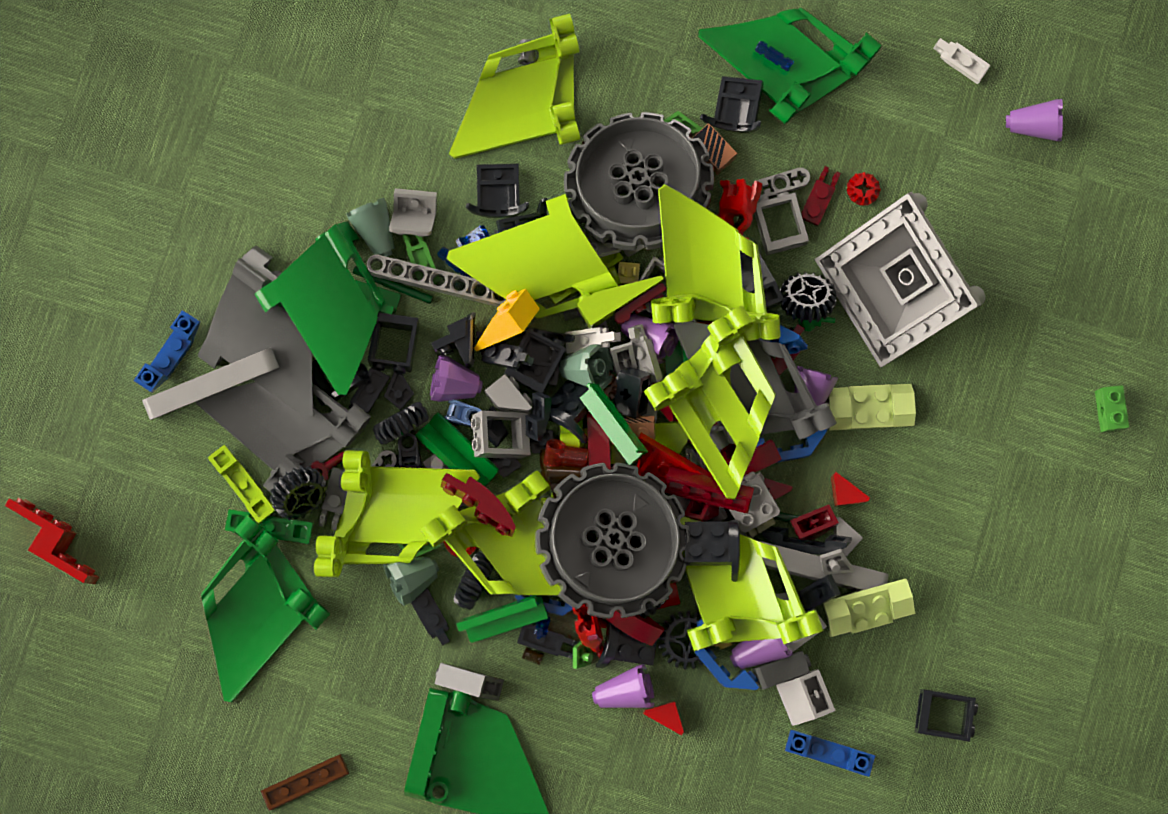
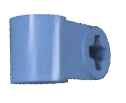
[444,399,481,427]

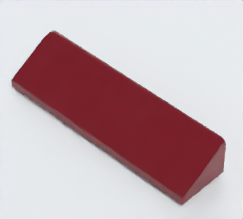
[664,467,754,514]

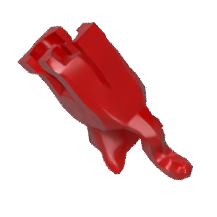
[717,179,763,239]
[572,605,607,659]

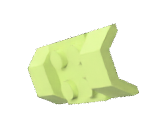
[828,384,916,431]
[823,579,915,637]

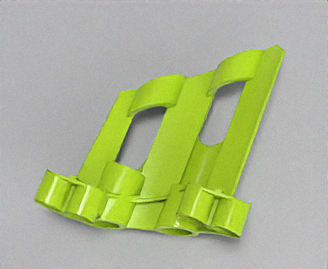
[644,306,776,499]

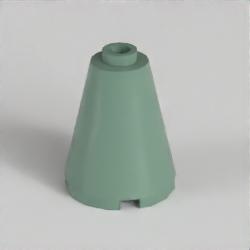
[346,198,395,257]

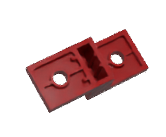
[5,497,99,584]

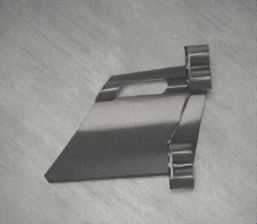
[198,246,314,419]
[673,321,837,450]
[196,382,371,493]

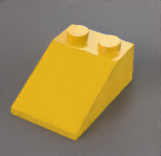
[474,288,540,352]

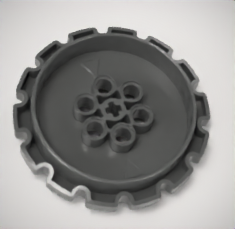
[564,112,714,251]
[535,463,690,619]

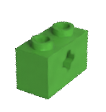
[1095,385,1129,433]

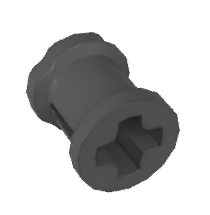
[518,39,536,65]

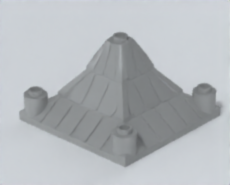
[814,192,985,368]

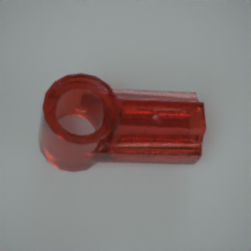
[543,439,588,467]

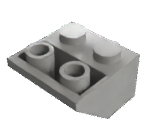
[485,375,533,415]
[776,669,835,726]

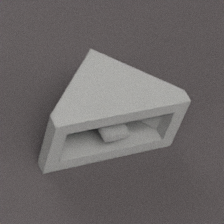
[609,342,637,376]
[833,517,863,556]

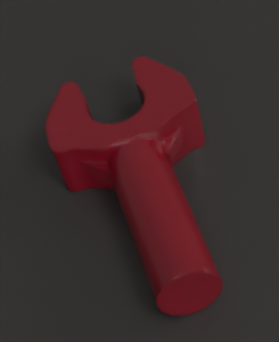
[310,452,344,480]

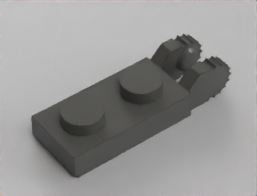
[319,468,347,530]

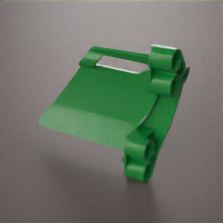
[698,8,882,124]
[254,221,384,395]
[201,515,330,703]

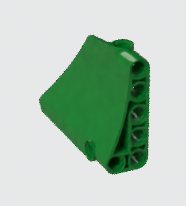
[404,688,549,814]

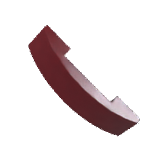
[605,611,665,646]

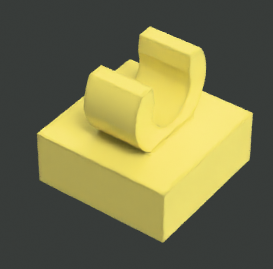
[618,262,640,285]

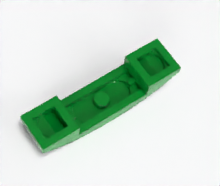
[225,509,313,544]

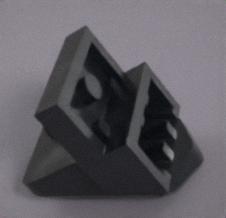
[431,312,476,369]

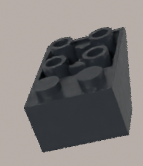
[740,253,783,310]

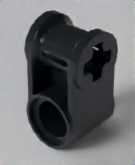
[398,433,422,468]

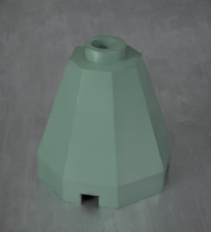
[559,344,614,390]
[384,557,439,606]

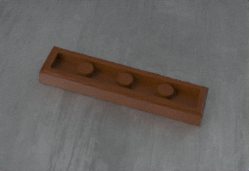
[260,754,350,811]

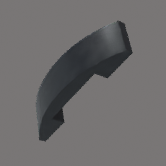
[762,526,852,554]

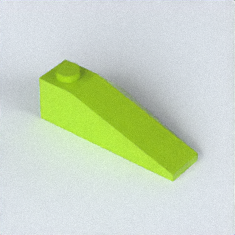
[577,276,663,329]

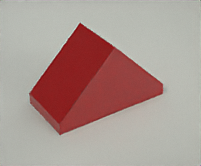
[831,472,870,507]
[643,701,684,736]

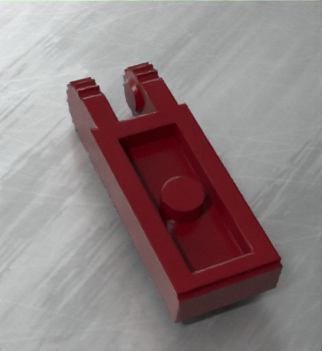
[801,166,841,227]
[614,283,667,324]

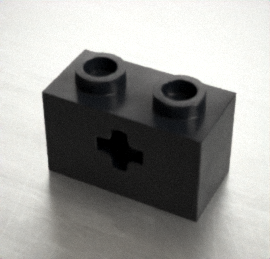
[614,367,652,419]

